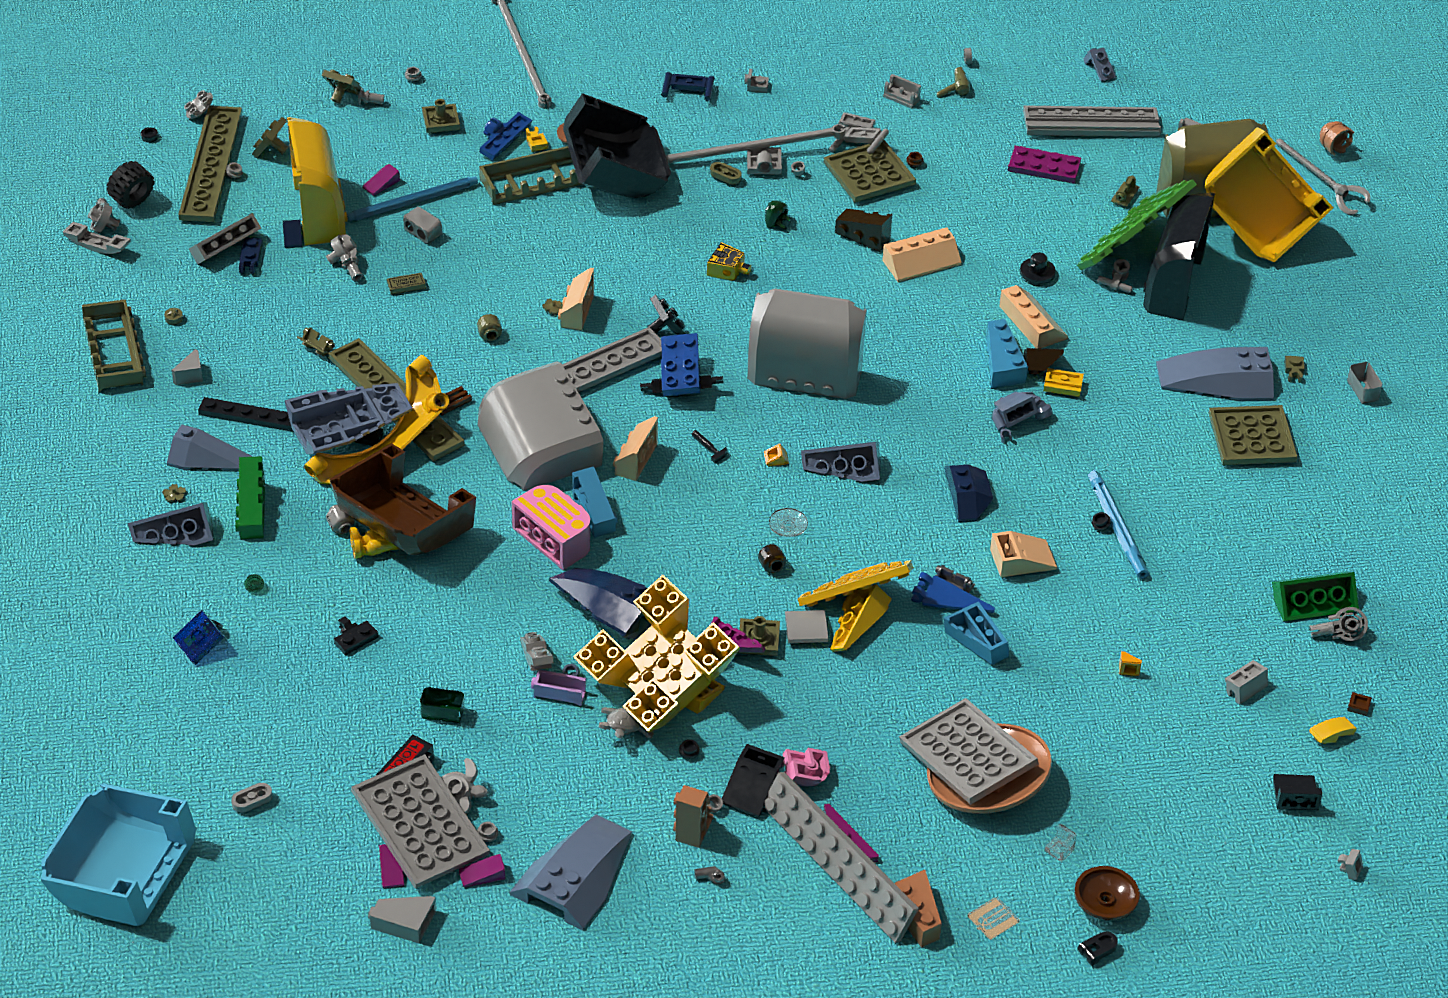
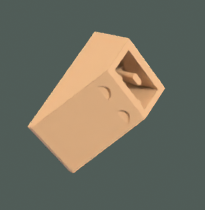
[990,531,1057,577]

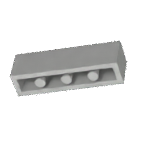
[189,213,261,264]

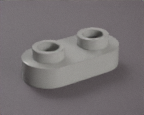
[231,783,272,813]

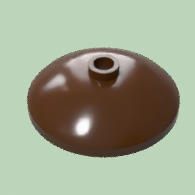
[1074,866,1140,920]

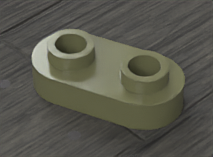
[710,162,742,185]

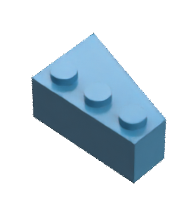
[944,601,1009,665]

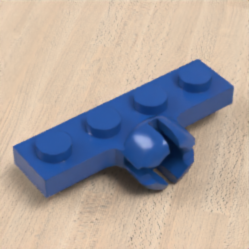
[479,112,532,160]

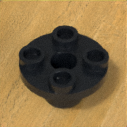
[1020,252,1056,286]

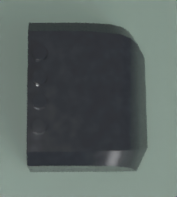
[563,93,671,198]
[1143,193,1215,321]

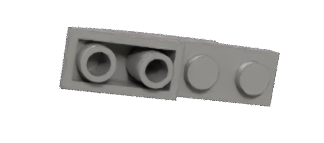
[520,632,553,671]

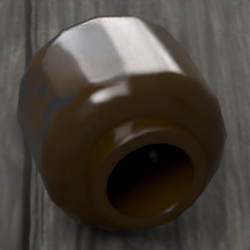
[758,544,786,573]

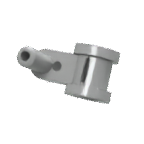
[1097,259,1133,293]

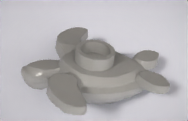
[598,707,654,739]
[439,758,488,814]

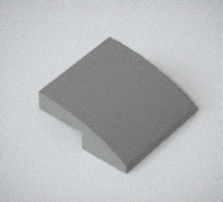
[785,610,828,643]

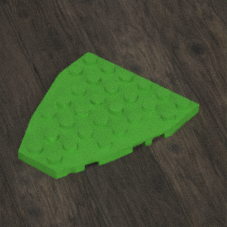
[1077,179,1197,270]

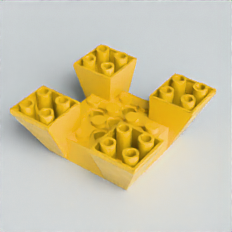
[573,575,740,733]

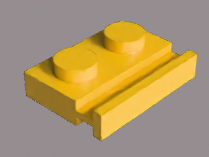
[1043,368,1084,397]

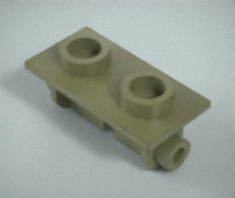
[1111,176,1140,207]
[297,327,335,356]

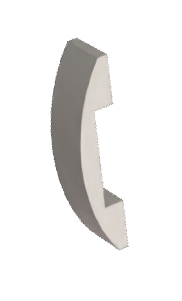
[63,222,131,254]

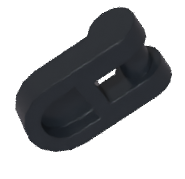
[1077,931,1118,966]

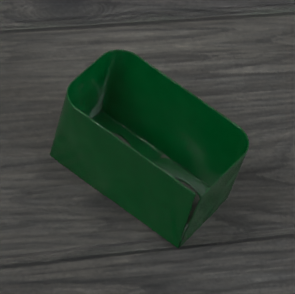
[420,687,464,723]

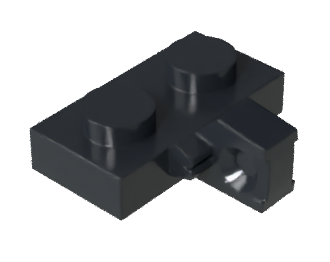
[333,616,379,656]

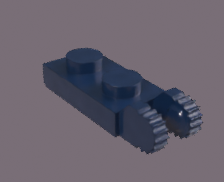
[239,238,263,274]

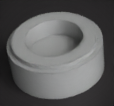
[964,48,972,65]

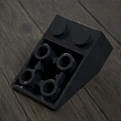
[722,744,785,817]

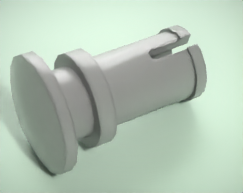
[358,88,384,105]

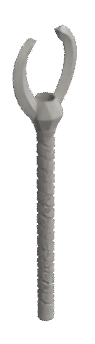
[1276,138,1370,214]

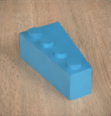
[986,319,1028,389]

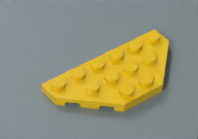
[798,560,914,607]

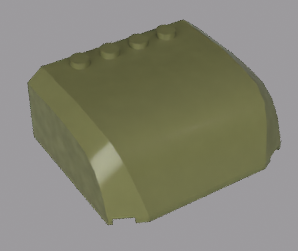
[1156,119,1269,218]

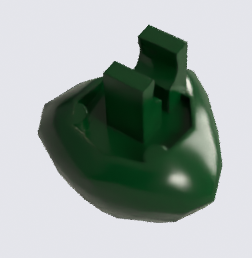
[765,200,792,230]

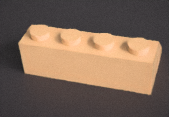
[882,227,961,282]
[999,285,1068,349]

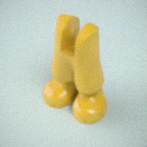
[350,527,399,559]

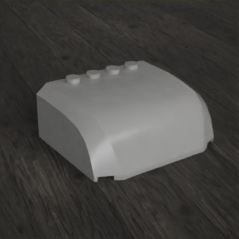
[747,289,867,399]
[478,361,604,491]

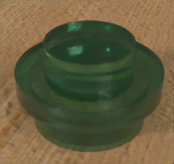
[244,574,264,592]

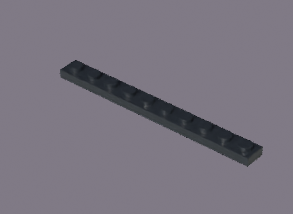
[198,397,384,446]

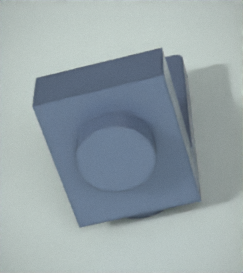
[1083,47,1115,82]

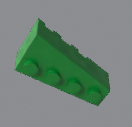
[235,456,265,539]

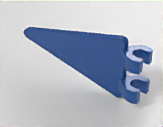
[911,572,995,613]

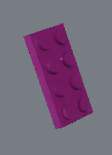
[1008,145,1081,184]

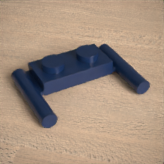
[661,72,715,101]

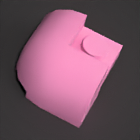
[783,748,830,787]

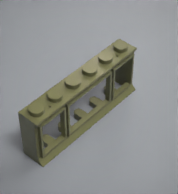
[479,146,583,205]
[82,299,146,392]

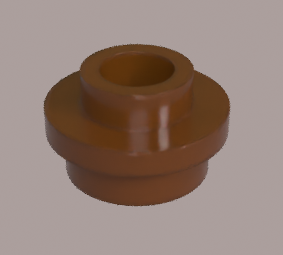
[906,152,924,167]

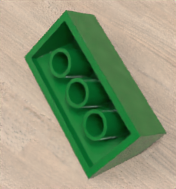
[1272,571,1359,621]

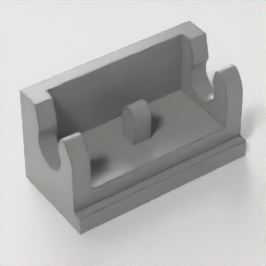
[883,74,921,108]
[1225,660,1268,704]

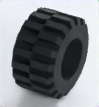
[106,161,155,209]

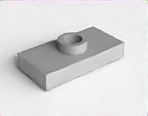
[838,112,876,129]

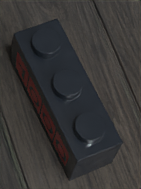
[376,734,434,776]

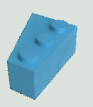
[572,466,618,538]

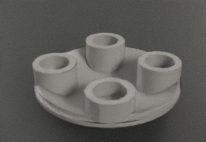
[184,90,213,119]

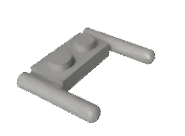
[829,127,889,154]

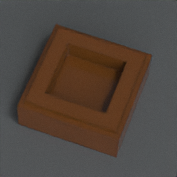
[1347,692,1372,716]

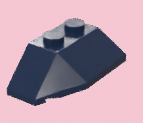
[944,464,993,522]

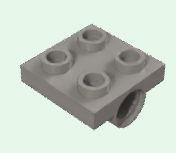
[747,147,782,175]

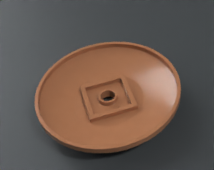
[927,723,1052,814]

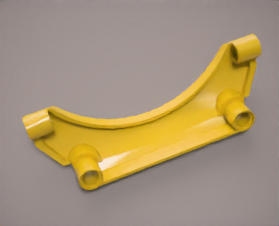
[304,355,449,485]

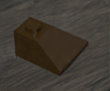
[1024,348,1064,375]

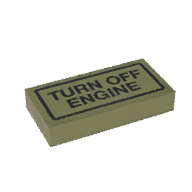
[387,272,426,295]

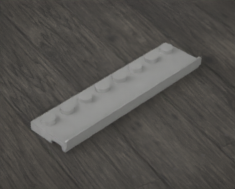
[1023,106,1161,137]

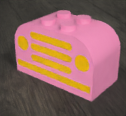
[512,485,590,570]

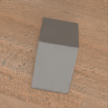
[172,349,203,385]

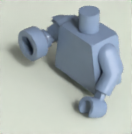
[992,392,1053,444]

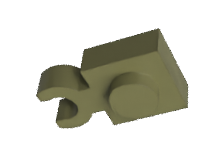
[1284,355,1304,383]

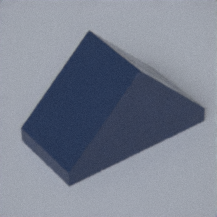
[283,220,302,248]

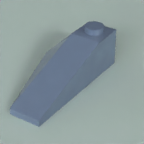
[167,424,253,471]
[801,442,881,482]
[128,502,214,545]

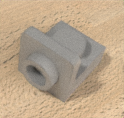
[744,68,769,93]

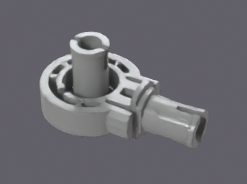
[87,198,120,233]
[326,235,363,281]
[1309,607,1368,641]

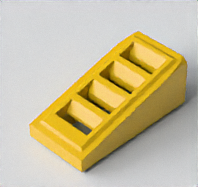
[685,680,725,714]

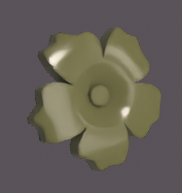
[542,299,563,314]
[162,484,186,502]

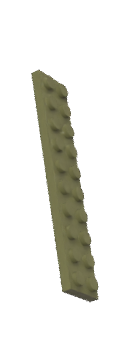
[178,106,243,222]
[328,338,465,462]

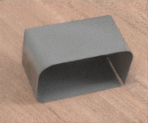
[403,207,443,244]
[1347,361,1382,404]

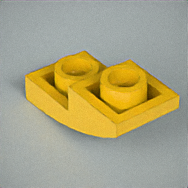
[1309,717,1357,744]

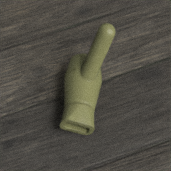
[936,67,970,98]

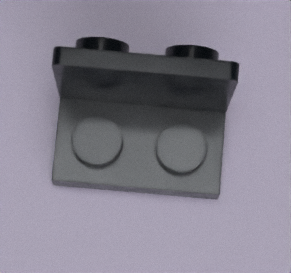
[1273,774,1323,810]

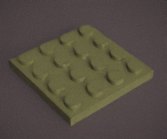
[824,140,916,202]
[1208,405,1297,465]

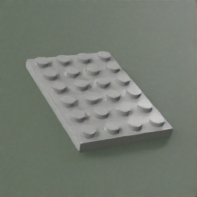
[899,698,1039,805]
[351,755,490,889]

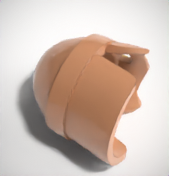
[1320,121,1354,156]

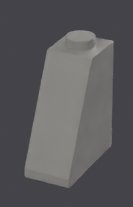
[368,896,436,943]

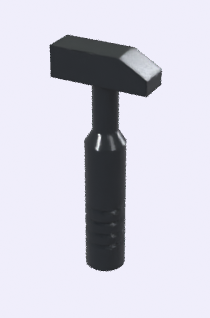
[692,430,727,463]

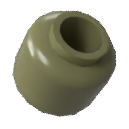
[477,314,502,341]

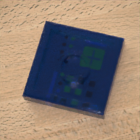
[173,610,225,665]

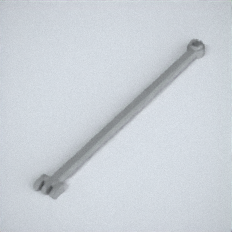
[491,0,551,109]
[666,124,846,163]

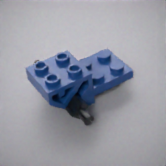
[640,333,724,396]

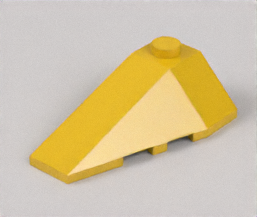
[830,585,892,652]

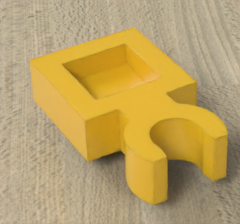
[526,126,548,152]

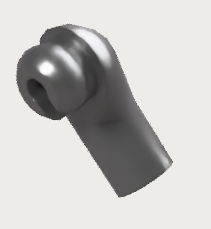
[694,866,725,884]

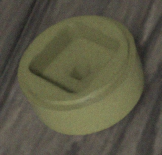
[164,308,183,325]

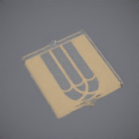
[967,896,1020,940]

